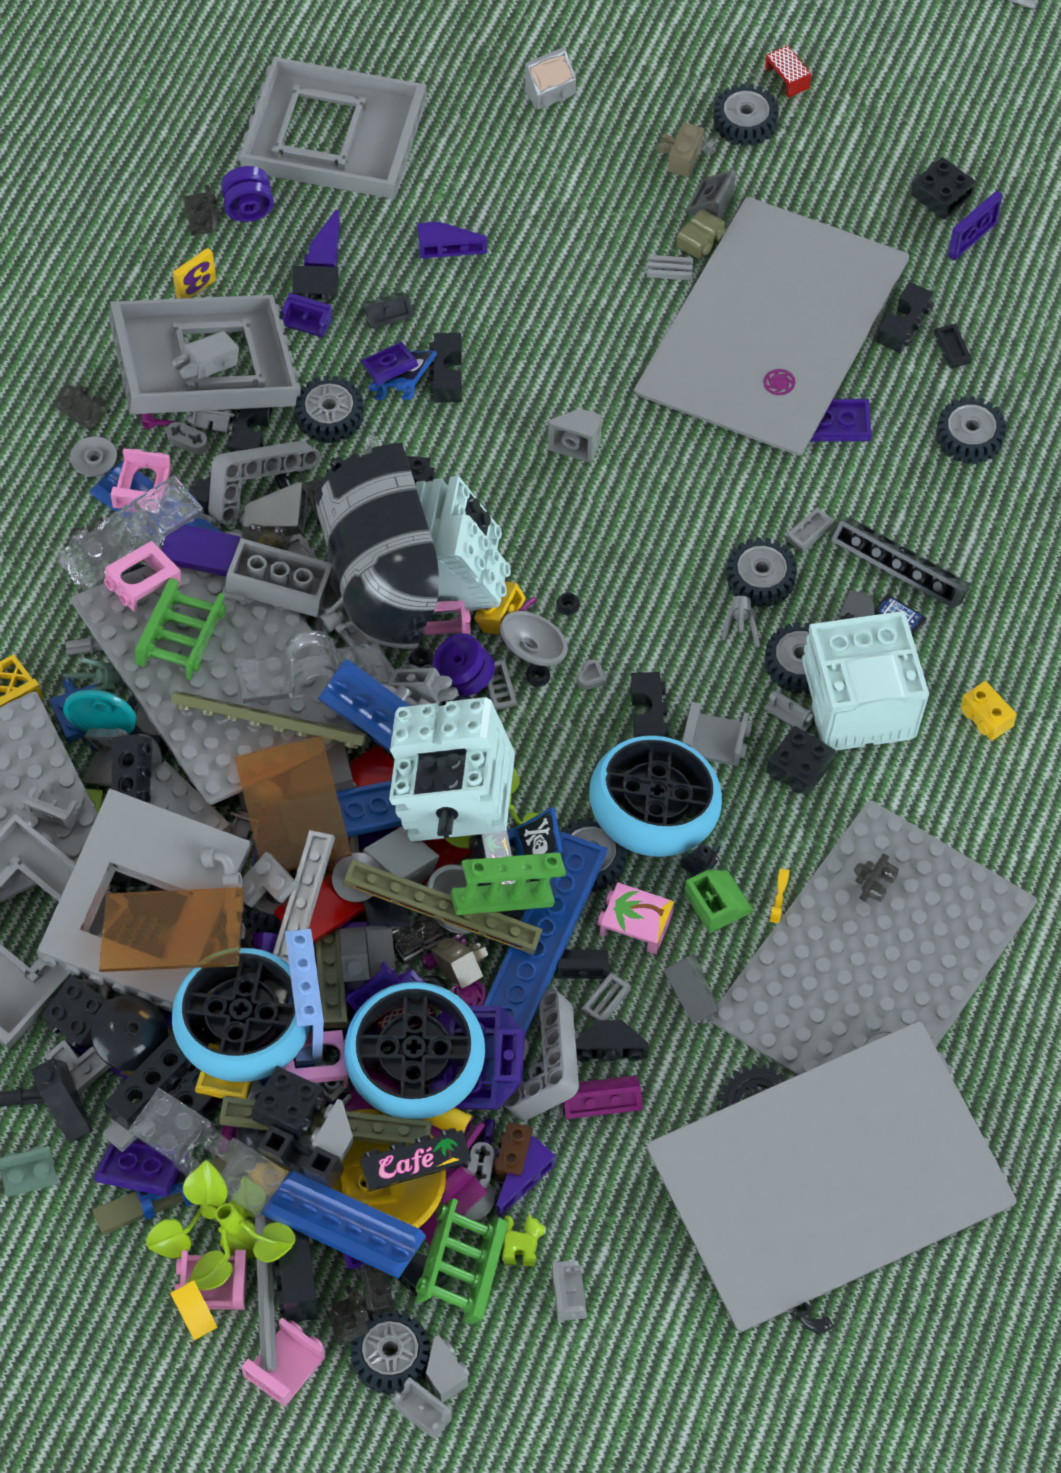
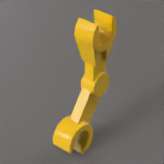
[769,868,790,923]

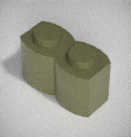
[676,209,726,259]

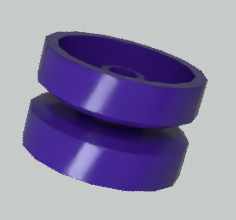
[221,166,274,222]
[433,633,495,696]

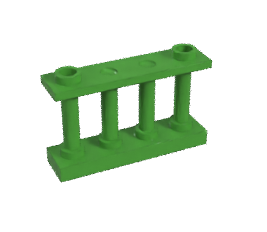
[135,578,227,680]
[451,852,566,915]
[415,1198,508,1325]

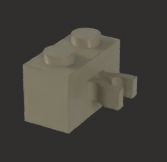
[658,122,704,177]
[431,938,488,989]

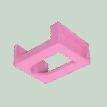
[111,449,171,515]
[104,541,181,612]
[409,600,471,650]
[283,1030,349,1088]

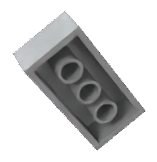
[226,538,333,617]
[132,761,231,834]

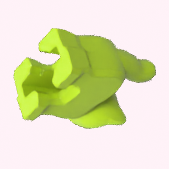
[502,1214,546,1266]

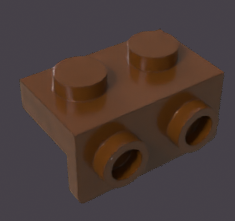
[492,1122,533,1183]

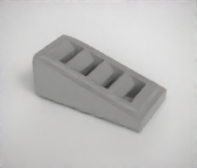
[486,659,517,710]

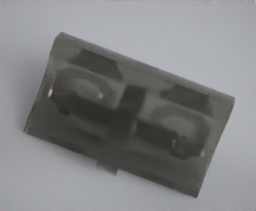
[854,853,899,902]

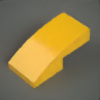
[170,1280,218,1340]

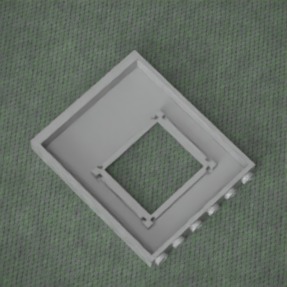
[237,57,427,199]
[109,295,301,414]
[37,789,251,1012]
[0,814,131,1050]

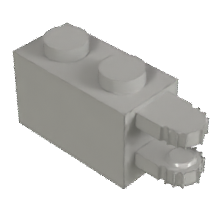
[171,331,239,379]
[387,668,458,705]

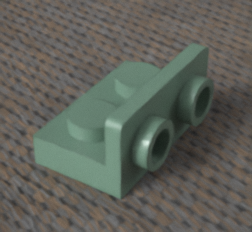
[0,1146,58,1197]

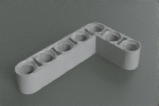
[208,441,320,526]
[503,989,579,1121]

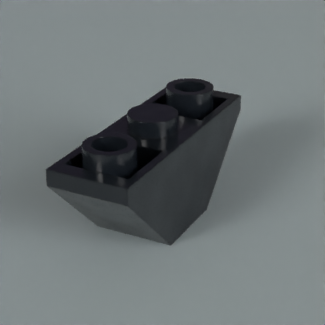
[575,1020,649,1062]

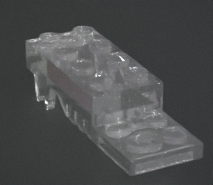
[58,475,203,591]

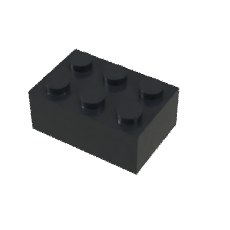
[274,1228,319,1322]

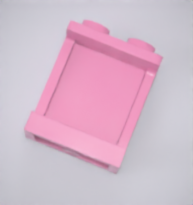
[175,1250,247,1310]

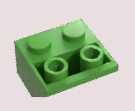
[685,870,753,934]

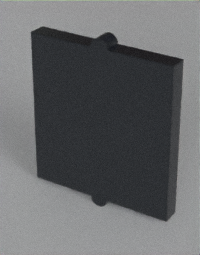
[363,898,410,928]

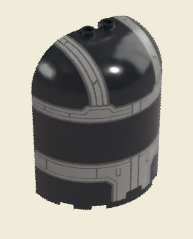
[314,443,439,649]

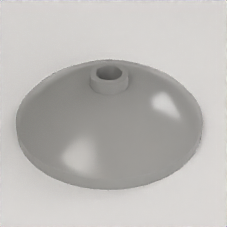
[500,611,568,666]

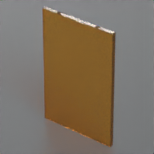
[235,736,352,871]
[99,887,244,972]

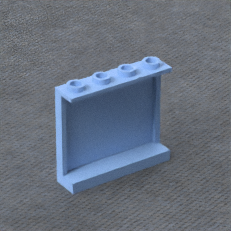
[285,929,324,1066]

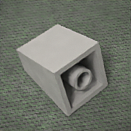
[363,826,439,884]

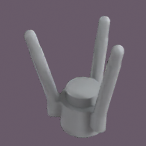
[721,596,760,648]
[320,597,354,633]

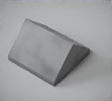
[685,169,736,218]

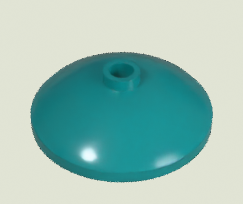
[63,689,136,734]

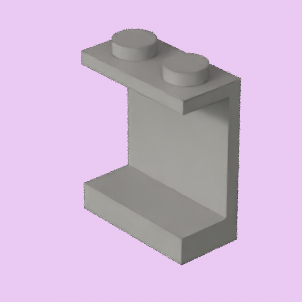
[682,702,752,766]

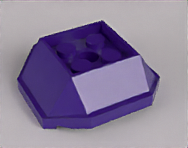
[419,1006,525,1110]

